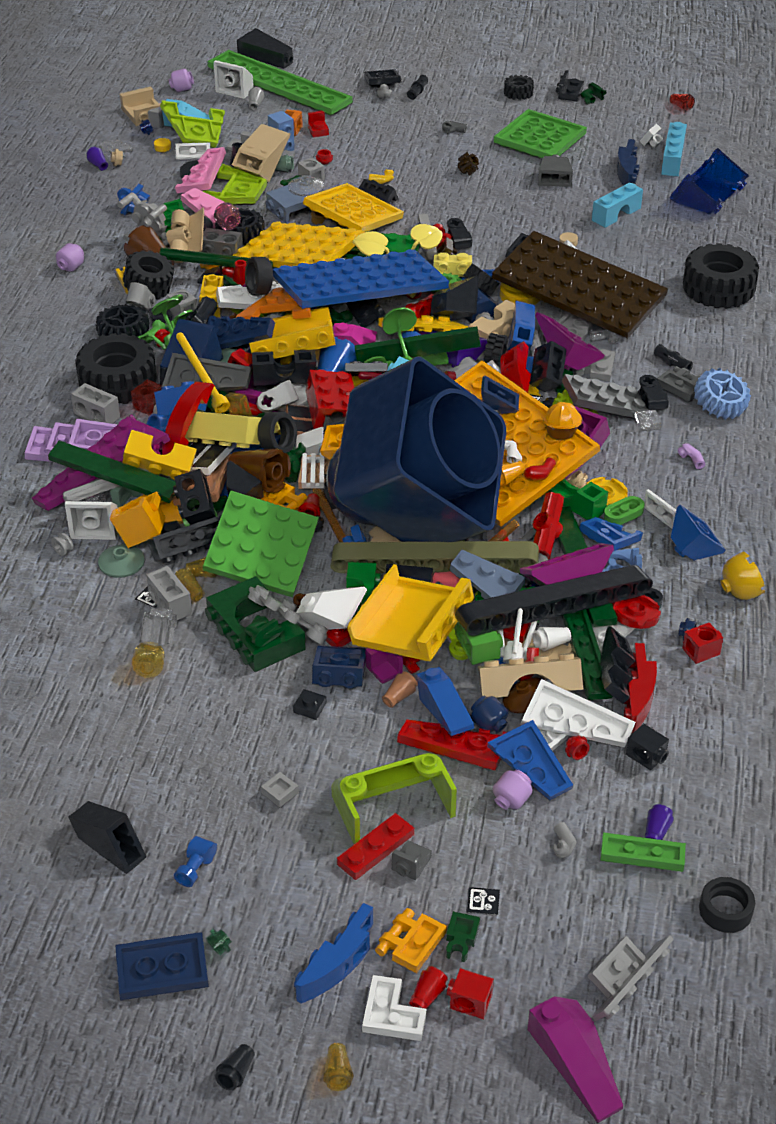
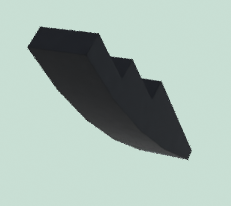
[601,626,635,704]

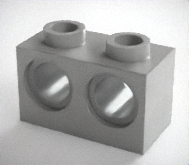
[71,383,120,424]
[146,566,192,623]

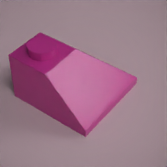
[333,323,377,345]

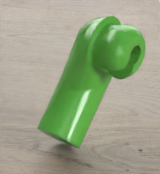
[145,320,166,343]

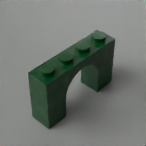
[205,576,306,672]

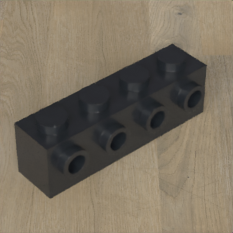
[147,515,222,564]

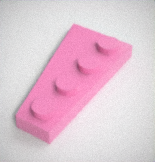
[175,147,226,193]

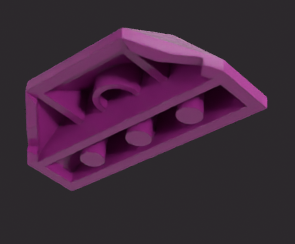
[520,543,614,586]

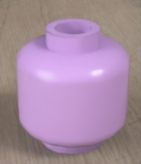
[169,69,194,92]
[56,243,84,272]
[493,769,532,810]

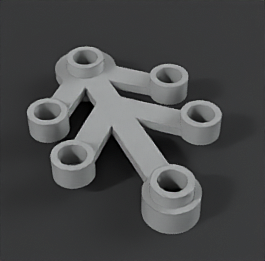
[248,585,328,644]

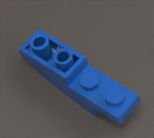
[294,903,373,1003]

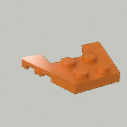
[236,287,311,319]

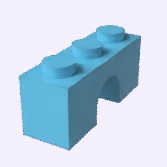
[592,183,643,228]

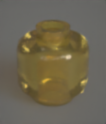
[132,641,165,678]

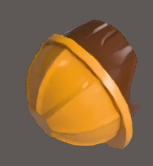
[543,402,582,440]

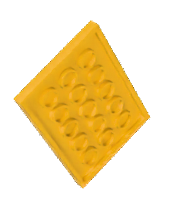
[232,221,364,268]

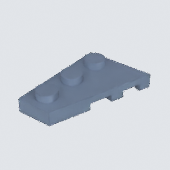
[450,550,525,599]

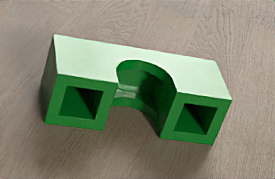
[346,562,381,620]

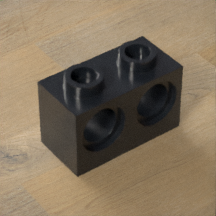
[530,341,567,392]
[173,469,216,525]

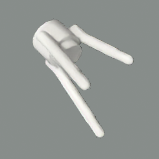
[497,608,537,664]

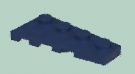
[207,316,275,349]

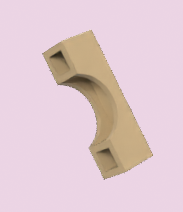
[478,653,583,697]

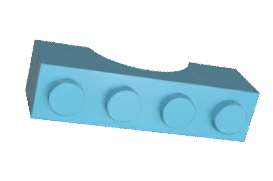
[661,122,687,177]

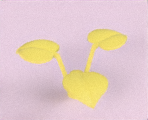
[353,224,442,298]

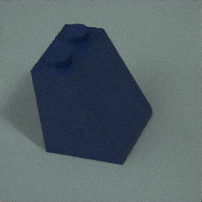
[160,319,223,367]

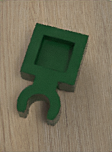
[446,911,481,962]

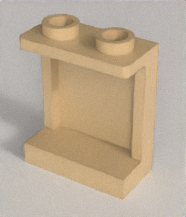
[120,87,161,126]

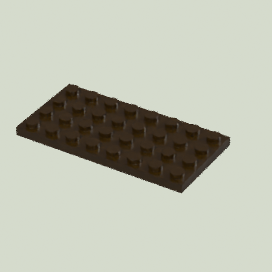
[492,231,668,339]

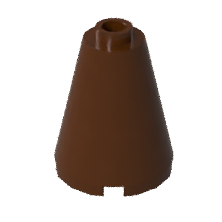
[124,225,175,266]
[228,449,291,494]

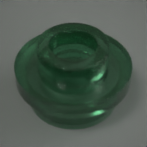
[205,928,232,956]

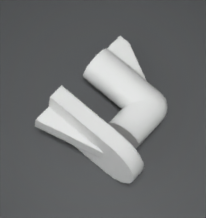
[504,440,522,463]

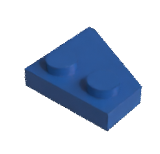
[580,517,643,551]

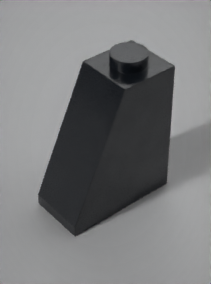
[68,801,147,874]

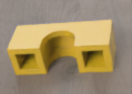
[123,430,197,480]

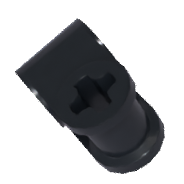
[447,218,472,250]
[638,375,669,412]

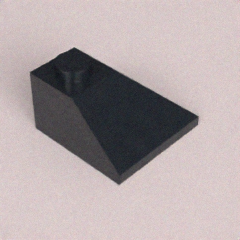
[431,276,479,321]

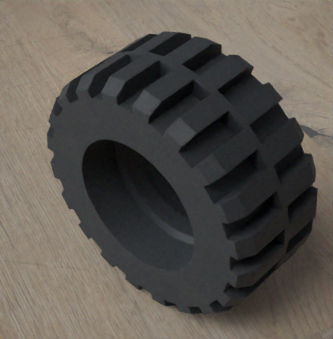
[682,243,759,309]
[75,333,157,404]

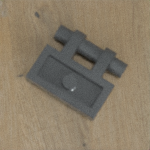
[657,366,700,402]

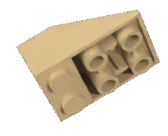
[232,124,291,182]

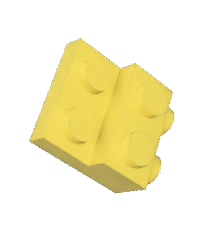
[434,253,472,277]

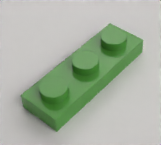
[600,832,686,872]

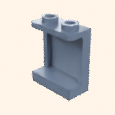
[265,180,319,223]

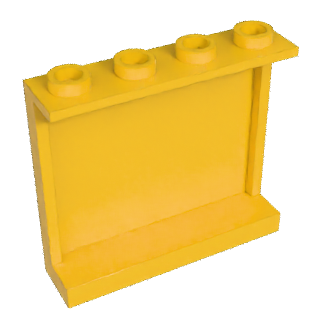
[249,306,336,359]
[347,564,474,662]

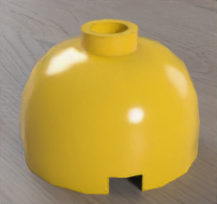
[720,551,765,600]

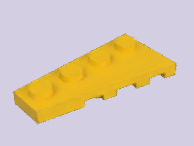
[379,315,468,332]

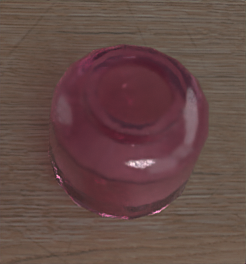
[214,202,241,230]

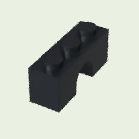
[252,349,317,386]

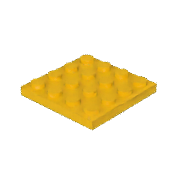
[303,183,404,233]

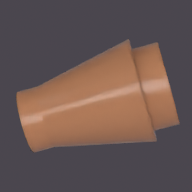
[382,671,418,708]

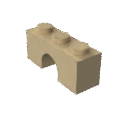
[469,300,515,350]

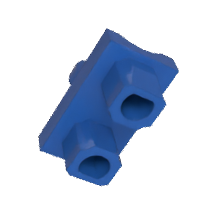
[117,184,150,215]

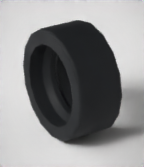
[245,257,273,295]
[258,412,297,453]
[699,877,756,933]

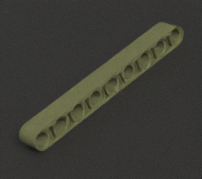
[330,541,539,573]

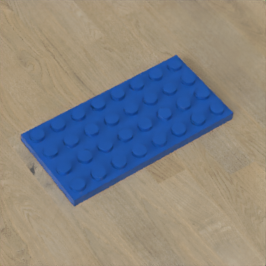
[273,249,449,308]

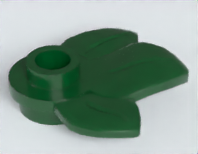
[328,306,353,327]

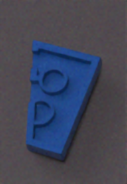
[487,720,573,800]

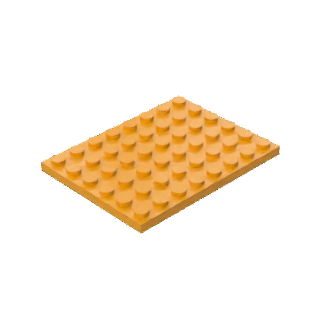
[454,360,600,527]

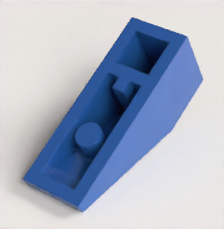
[417,667,475,736]

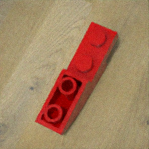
[500,341,531,393]
[624,643,657,733]

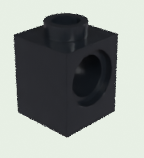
[626,723,669,771]

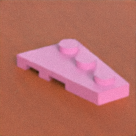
[181,188,239,229]

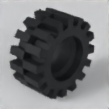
[504,75,534,100]
[463,263,500,296]
[484,333,508,368]

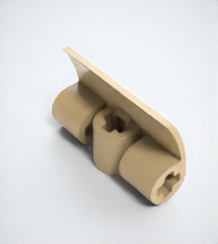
[166,207,204,263]

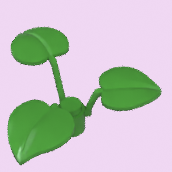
[138,294,193,350]
[364,307,448,367]

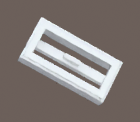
[301,453,325,488]

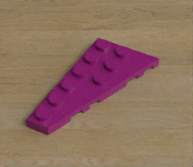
[32,416,170,511]

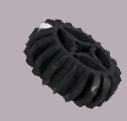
[215,207,265,245]
[96,303,150,337]

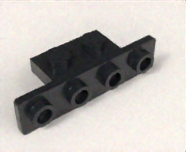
[346,298,391,335]

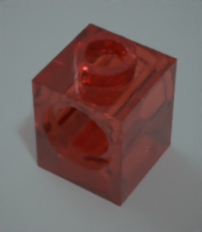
[131,379,162,415]

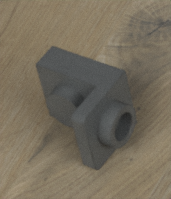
[392,840,432,880]

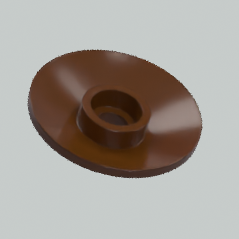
[503,678,548,714]

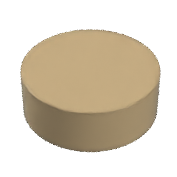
[559,232,578,246]

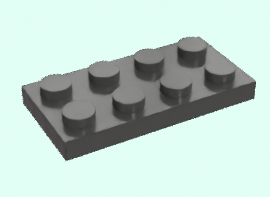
[561,374,650,420]

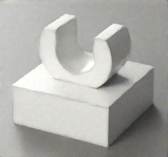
[639,124,663,148]

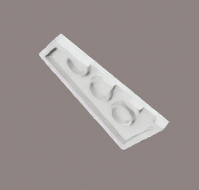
[216,281,284,309]
[520,679,636,747]

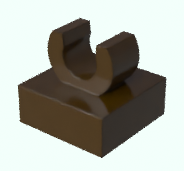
[437,238,458,255]

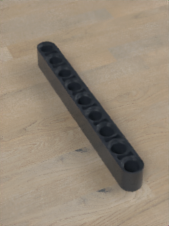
[455,565,653,636]

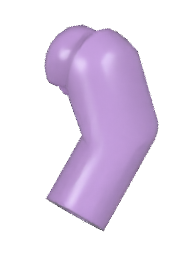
[677,443,706,469]

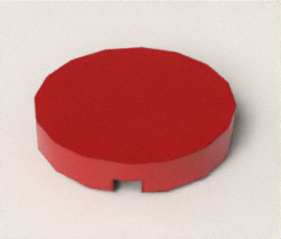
[613,595,661,629]

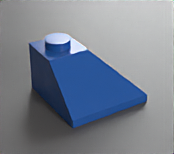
[671,505,726,560]

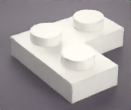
[362,975,426,1041]

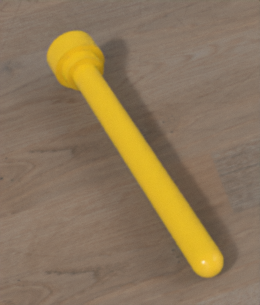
[176,332,230,414]

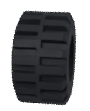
[123,250,174,299]

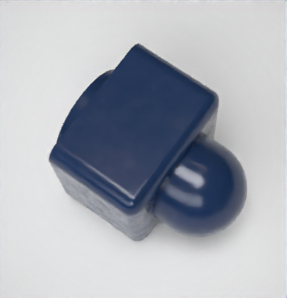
[326,357,506,542]

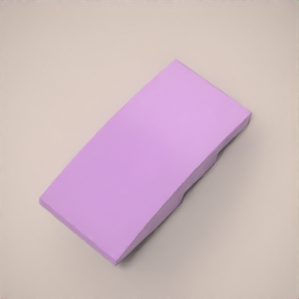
[25,419,117,461]

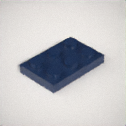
[115,932,209,1001]

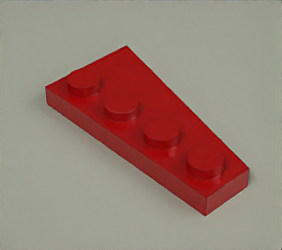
[397,719,507,770]

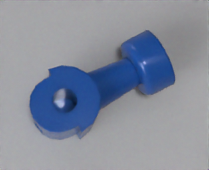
[174,836,217,887]

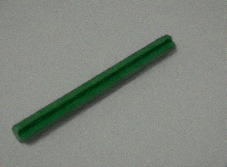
[159,248,273,269]

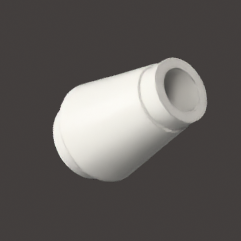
[532,627,571,651]

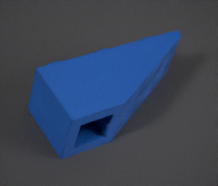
[507,301,535,352]

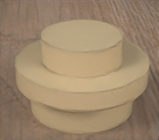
[110,148,123,166]
[566,470,588,488]

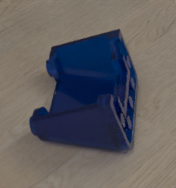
[669,148,749,215]

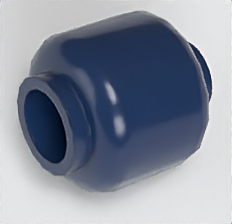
[470,695,508,733]

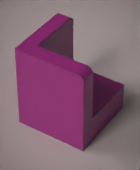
[366,648,403,684]

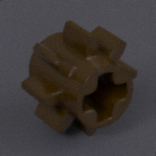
[457,152,479,176]

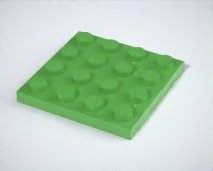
[494,109,587,158]
[202,491,319,598]

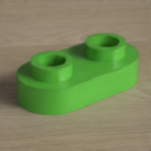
[604,496,645,525]

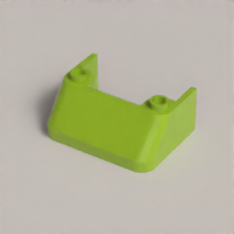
[331,753,457,844]

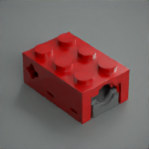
[305,370,355,429]

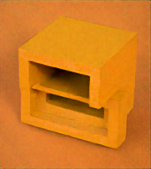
[110,492,166,548]

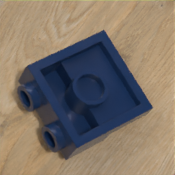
[312,646,367,689]

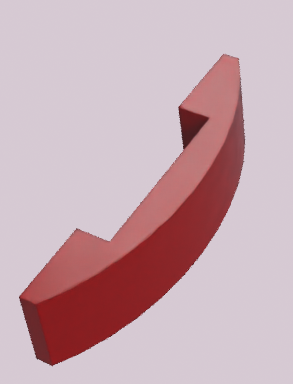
[162,381,215,455]

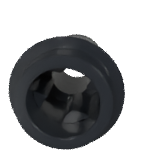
[215,1044,255,1091]

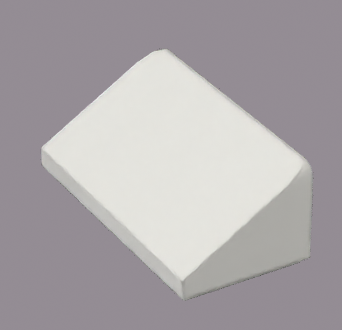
[175,143,211,160]
[644,489,676,529]

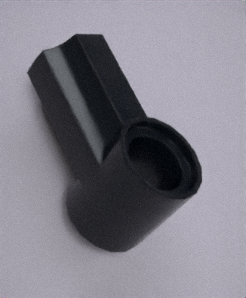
[185,296,218,324]

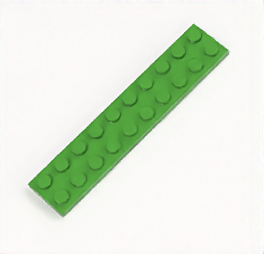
[207,50,352,115]

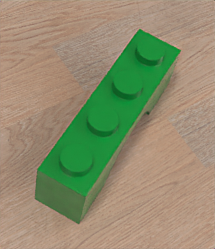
[544,478,608,520]

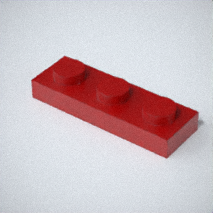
[337,813,415,880]

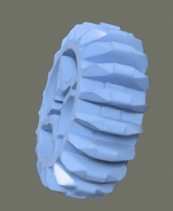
[694,368,751,420]

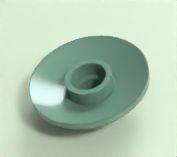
[98,544,145,578]

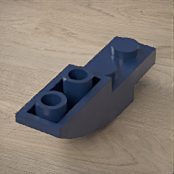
[617,139,640,186]

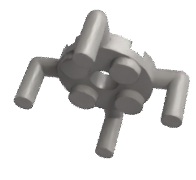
[117,192,170,247]

